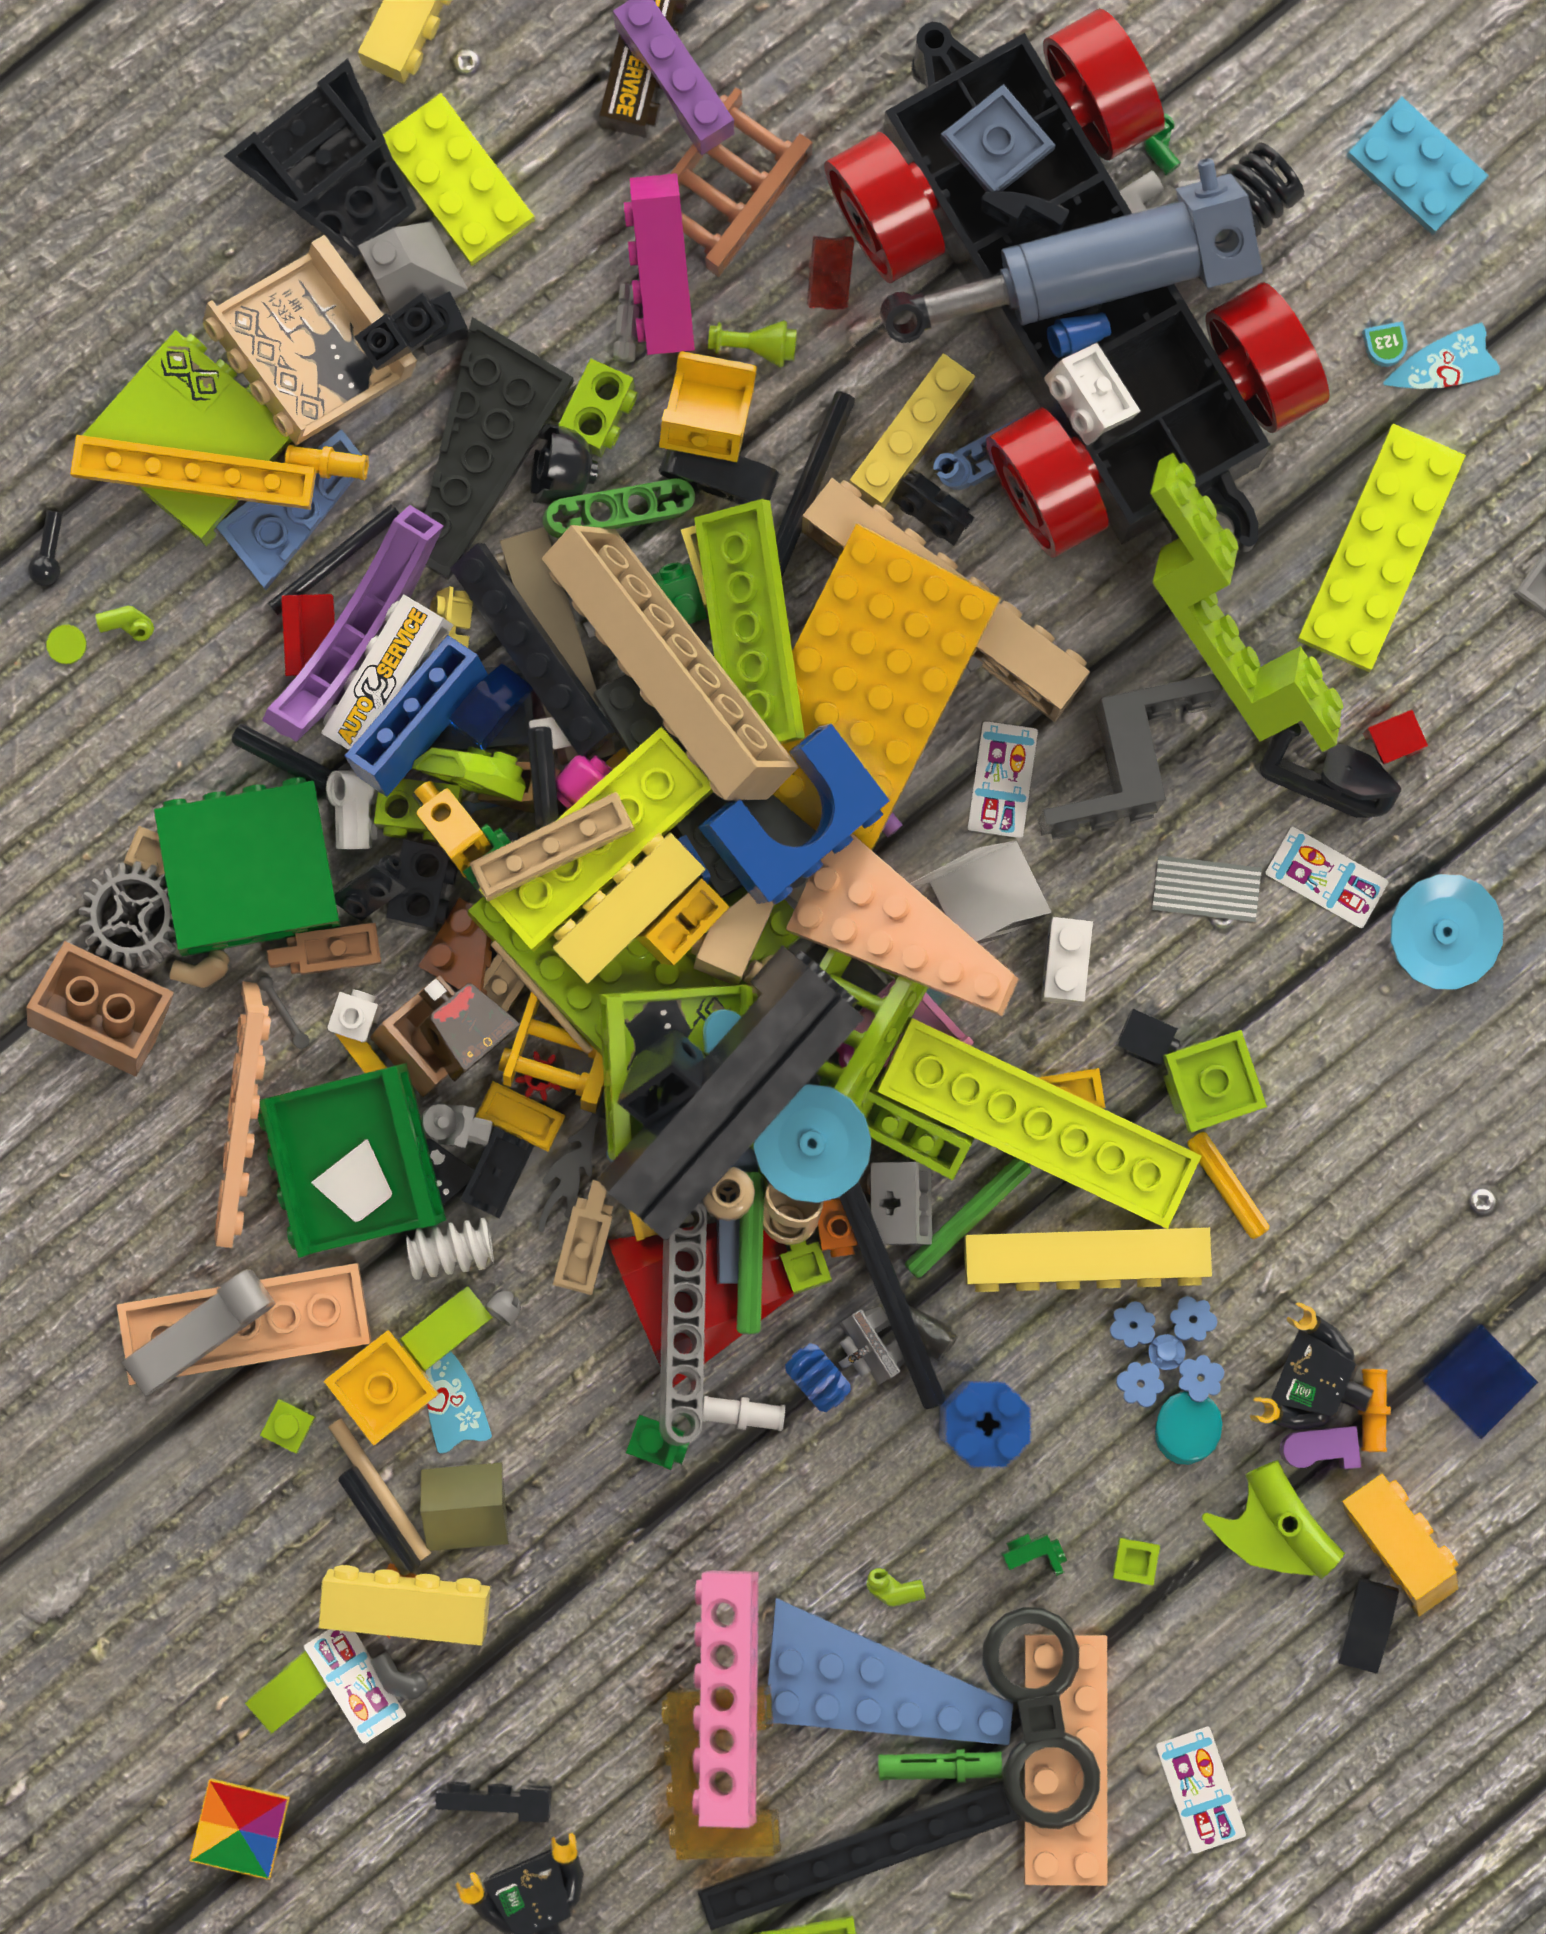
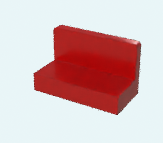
[282,594,335,676]

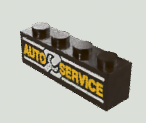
[599,0,687,138]

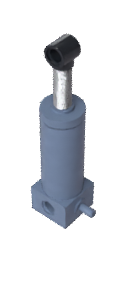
[880,158,1263,343]

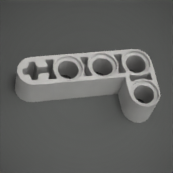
[122,1269,276,1397]

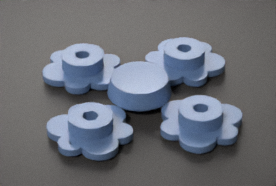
[1110,1296,1224,1407]

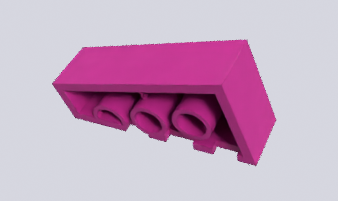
[624,173,695,355]

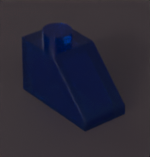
[449,663,533,751]

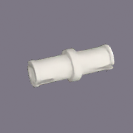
[703,1395,785,1431]

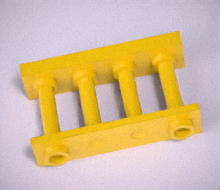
[498,991,604,1114]

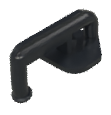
[1260,723,1402,818]

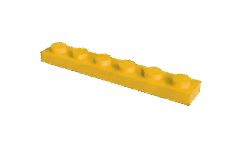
[70,435,316,510]

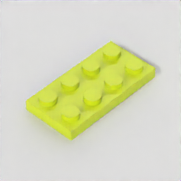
[383,93,535,266]

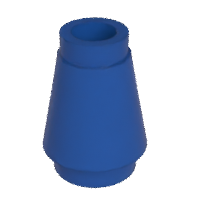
[1047,312,1111,358]

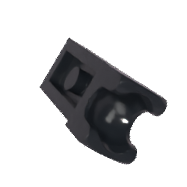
[435,1782,552,1822]

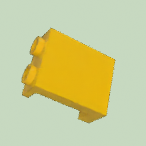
[659,351,757,462]

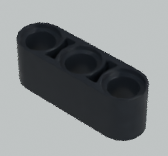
[658,449,780,505]

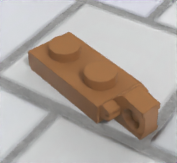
[267,923,382,975]

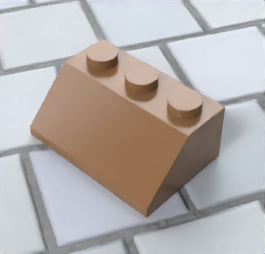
[26,941,174,1077]

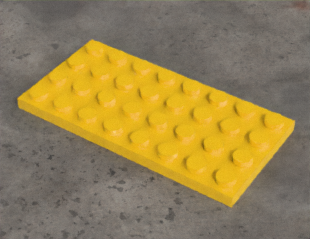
[773,524,1002,850]

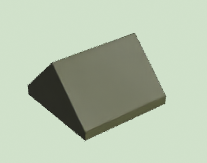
[421,1462,509,1551]

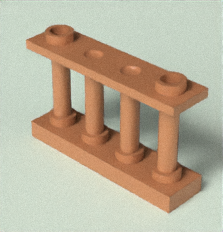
[670,87,812,277]

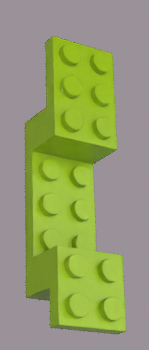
[1151,453,1343,752]

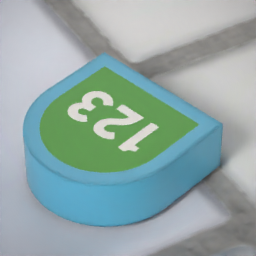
[1362,321,1407,367]

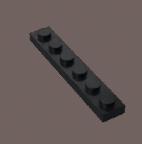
[450,543,616,758]

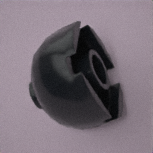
[530,424,598,505]

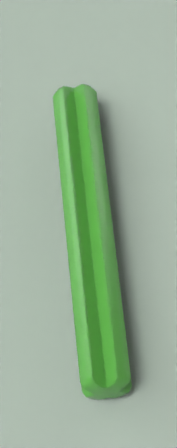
[905,1157,1032,1278]
[737,1172,765,1334]

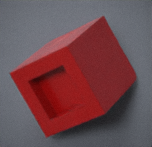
[1363,709,1428,764]

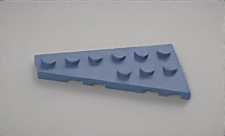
[765,1598,1013,1745]

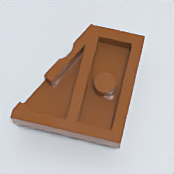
[418,898,492,996]

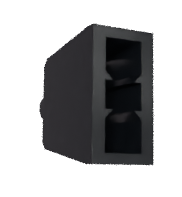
[617,1030,704,1128]

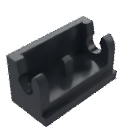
[460,1126,535,1219]

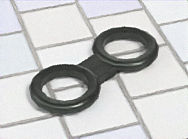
[982,1607,1100,1829]

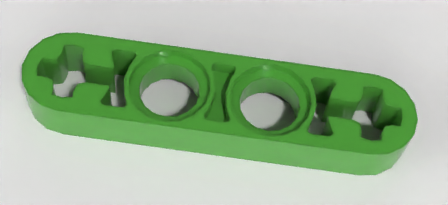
[543,479,695,538]

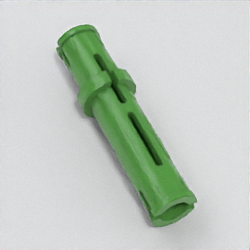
[878,1749,1002,1782]

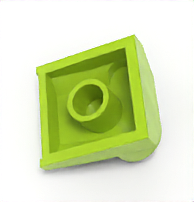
[412,747,526,802]

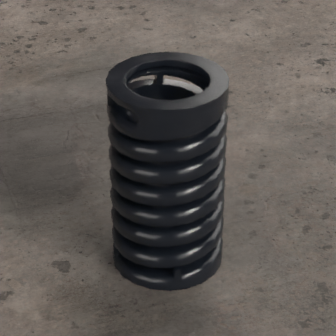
[1197,142,1305,280]

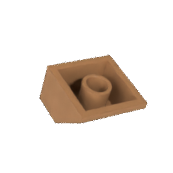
[370,975,455,1097]

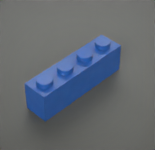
[344,635,489,797]

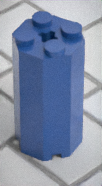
[939,1381,1031,1467]

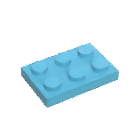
[1346,96,1489,235]

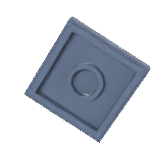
[941,84,1055,192]

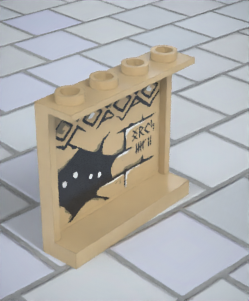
[203,235,417,446]

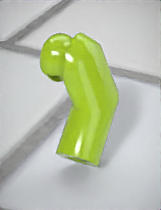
[95,605,154,642]
[866,1568,926,1607]

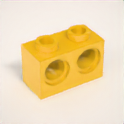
[635,878,730,965]

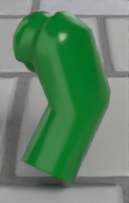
[1144,114,1181,176]

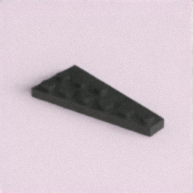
[424,317,574,581]

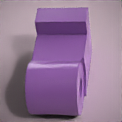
[1279,1426,1361,1469]

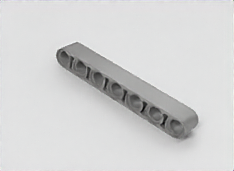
[659,1200,707,1446]

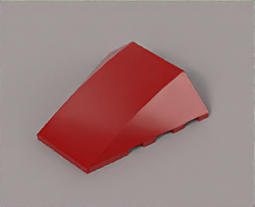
[607,1223,794,1388]

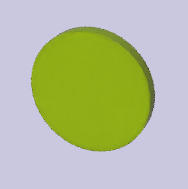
[46,625,87,665]

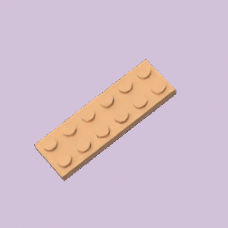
[117,1263,372,1385]
[1024,1634,1107,1886]

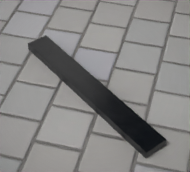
[697,1779,1020,1931]

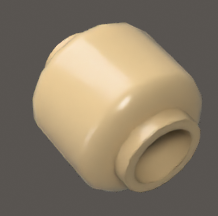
[703,1167,755,1221]

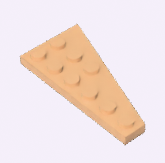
[786,833,1019,1016]
[214,981,271,1248]

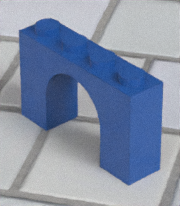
[698,724,890,905]

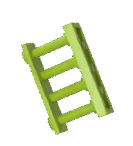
[816,949,929,1108]

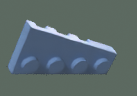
[216,429,362,590]

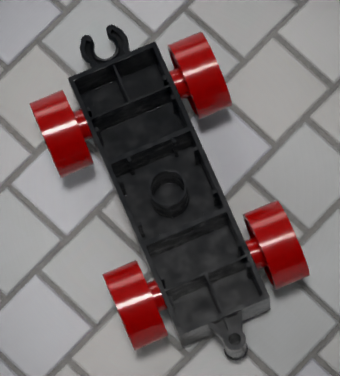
[824,8,1330,558]

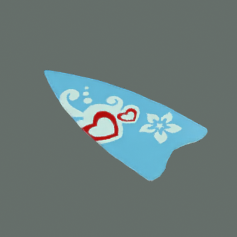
[1383,323,1500,389]
[426,1352,492,1453]

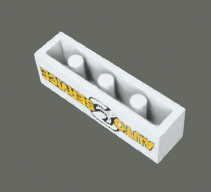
[321,594,453,750]

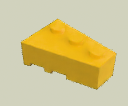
[1342,1473,1459,1617]

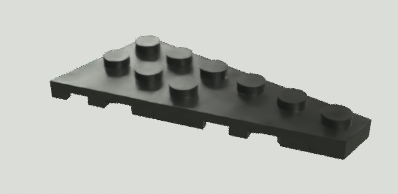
[593,674,816,898]

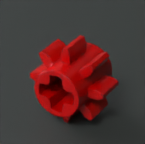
[515,1051,564,1102]

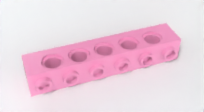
[693,1571,758,1828]

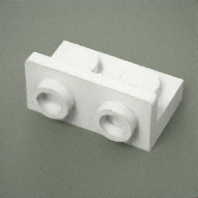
[1045,343,1140,445]

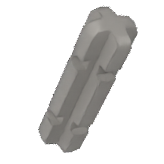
[613,284,639,362]

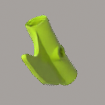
[1201,1460,1345,1579]

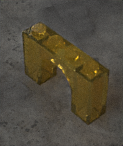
[661,1684,781,1860]

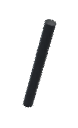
[268,504,400,615]

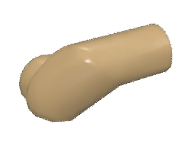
[170,950,230,988]

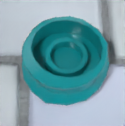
[1155,1391,1223,1465]

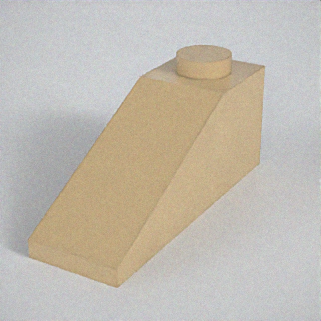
[690,893,774,985]

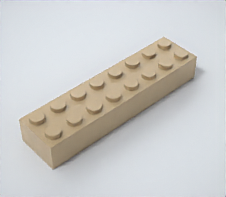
[802,478,1090,722]
[541,525,798,800]

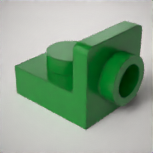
[626,1414,689,1470]

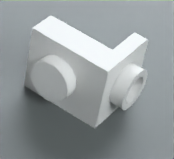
[328,989,383,1042]

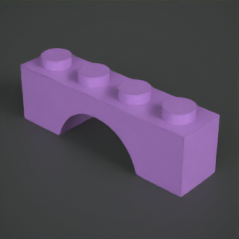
[613,0,734,155]

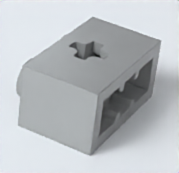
[867,1162,932,1245]

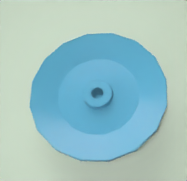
[1390,874,1504,989]
[754,1084,871,1203]

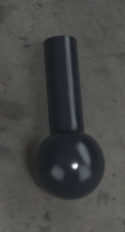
[28,510,63,586]

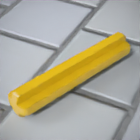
[1187,1131,1270,1239]

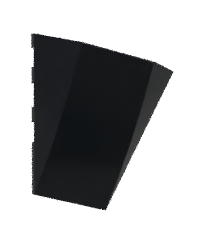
[224,58,417,259]

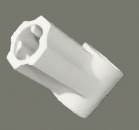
[326,770,378,849]

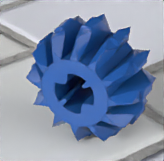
[785,1343,851,1412]

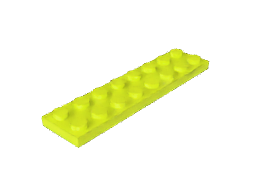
[876,1018,1202,1229]

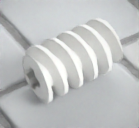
[407,1218,494,1280]

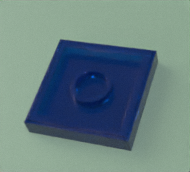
[1422,1324,1538,1439]

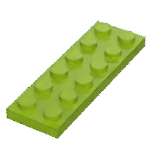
[694,499,805,744]

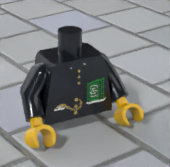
[1250,1302,1374,1430]
[455,1833,584,1934]

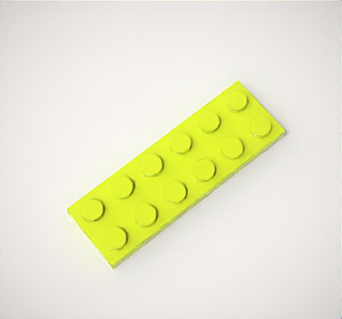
[1296,424,1466,673]
[479,727,714,952]

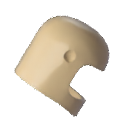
[763,1183,824,1245]

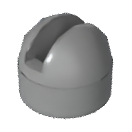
[485,1291,521,1326]

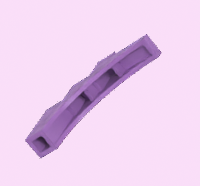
[262,505,444,742]

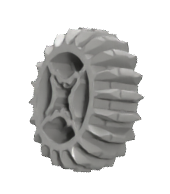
[79,861,177,970]

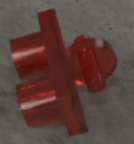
[807,236,854,310]

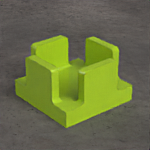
[1163,1030,1267,1133]

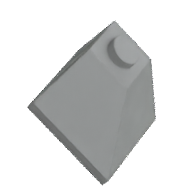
[358,221,468,314]

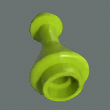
[708,320,797,368]

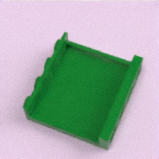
[154,777,341,957]
[258,1063,446,1258]

